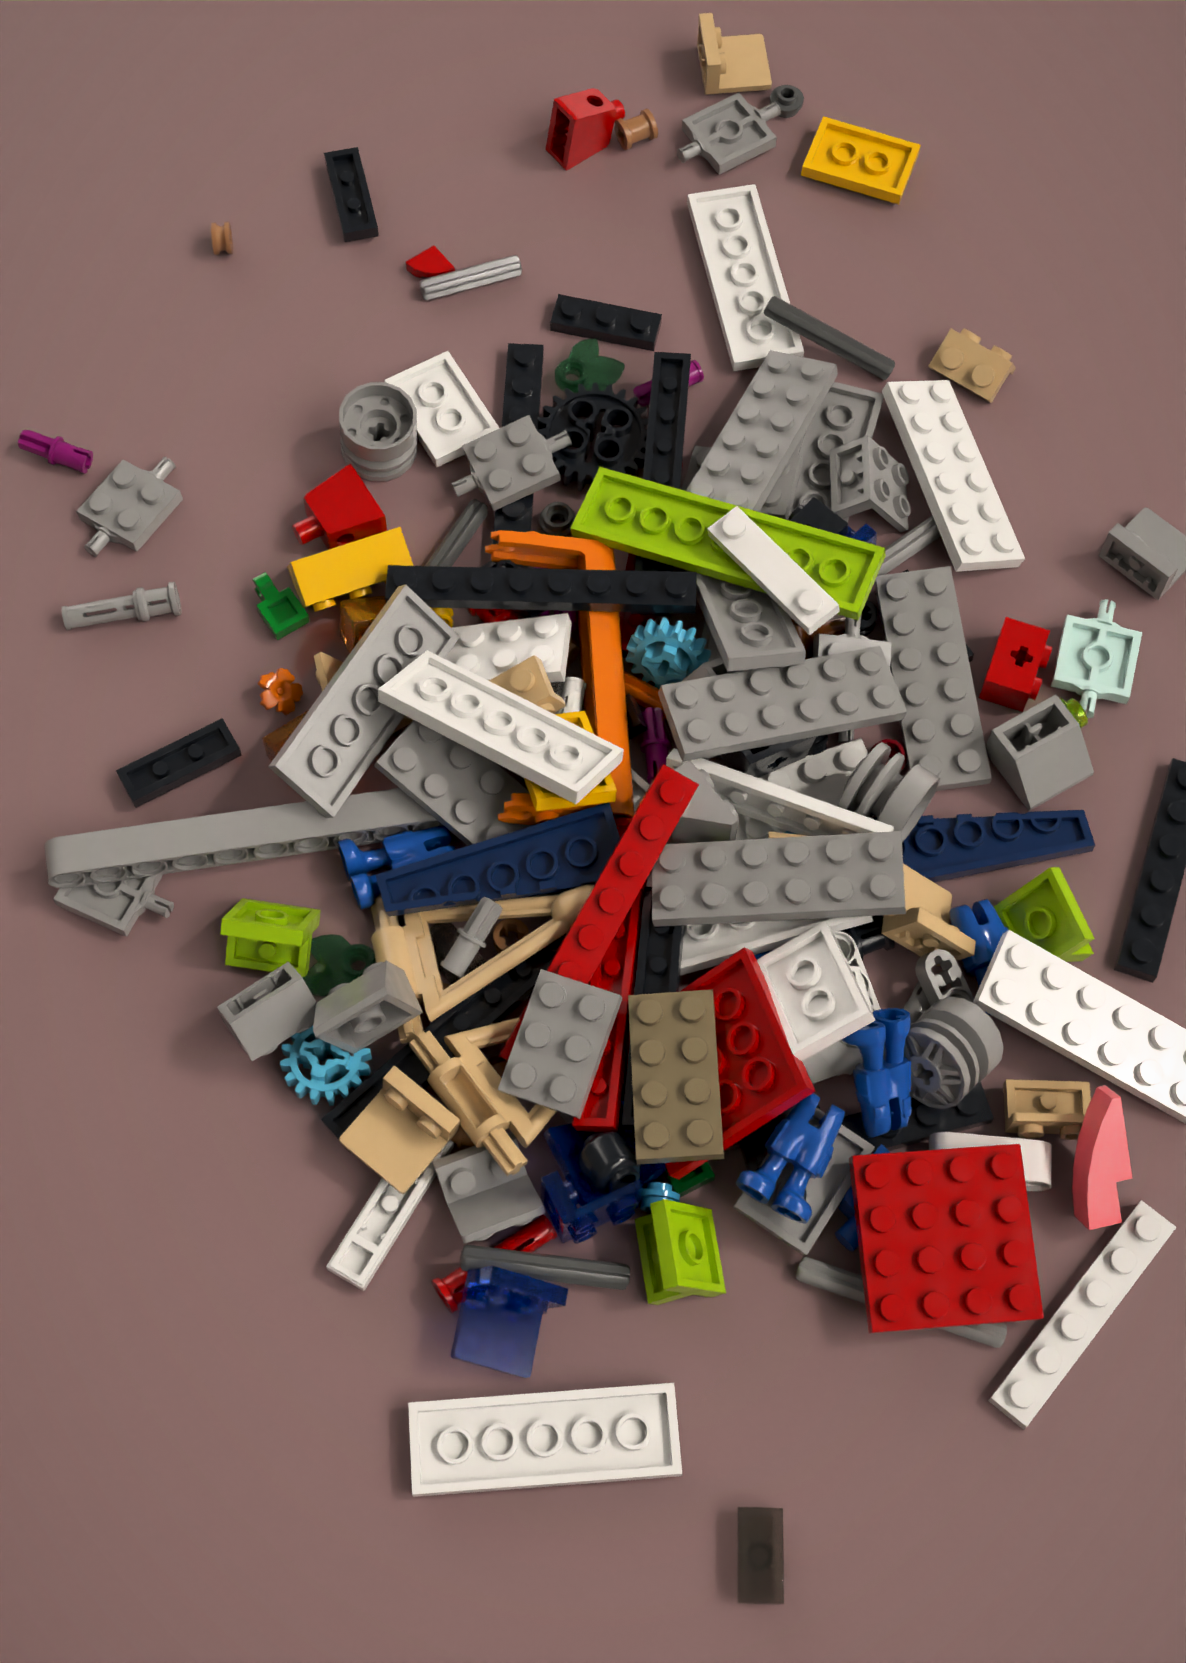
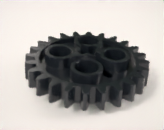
[537,382,648,491]

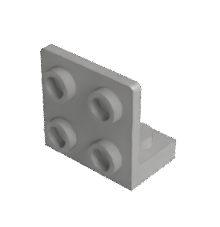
[829,435,911,532]
[1099,507,1186,600]
[432,1132,545,1243]

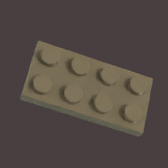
[628,989,724,1165]

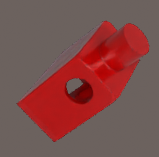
[546,88,625,171]
[292,464,387,550]

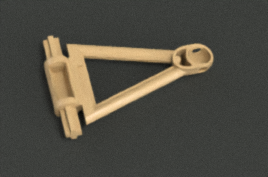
[371,884,594,1044]
[409,990,635,1176]

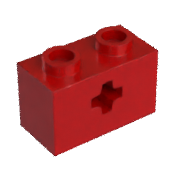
[979,617,1052,712]

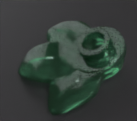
[554,339,625,394]
[303,934,376,996]

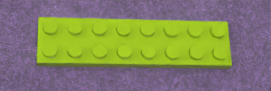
[570,467,886,620]

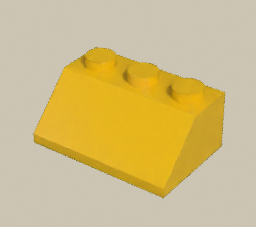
[287,527,413,612]

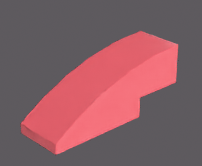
[1072,1085,1133,1230]

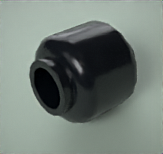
[578,1131,642,1196]

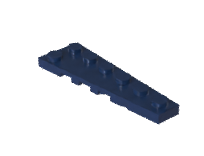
[376,803,620,917]
[871,810,1095,882]

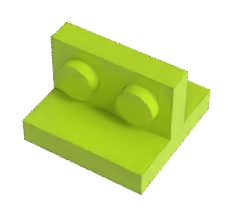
[994,867,1095,962]
[220,898,321,977]
[635,1199,726,1305]

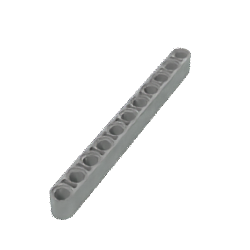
[44,788,451,888]

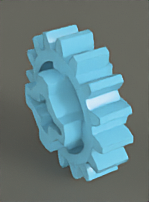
[626,617,711,689]
[280,1026,372,1106]

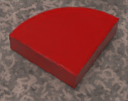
[406,245,455,278]

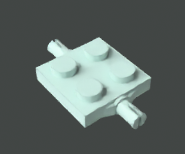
[1051,599,1142,718]

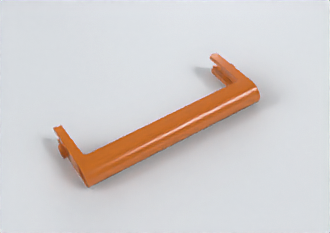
[485,530,635,825]

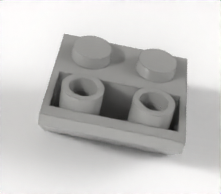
[985,694,1094,811]
[666,760,739,844]
[217,961,317,1061]

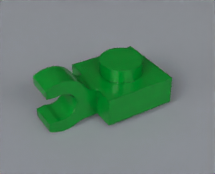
[252,572,310,640]

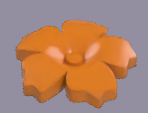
[258,668,303,715]

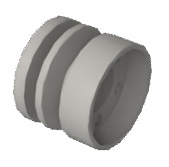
[339,382,417,481]
[838,742,940,843]
[904,996,1004,1109]

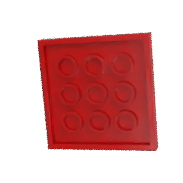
[626,947,815,1180]
[849,1144,1044,1334]

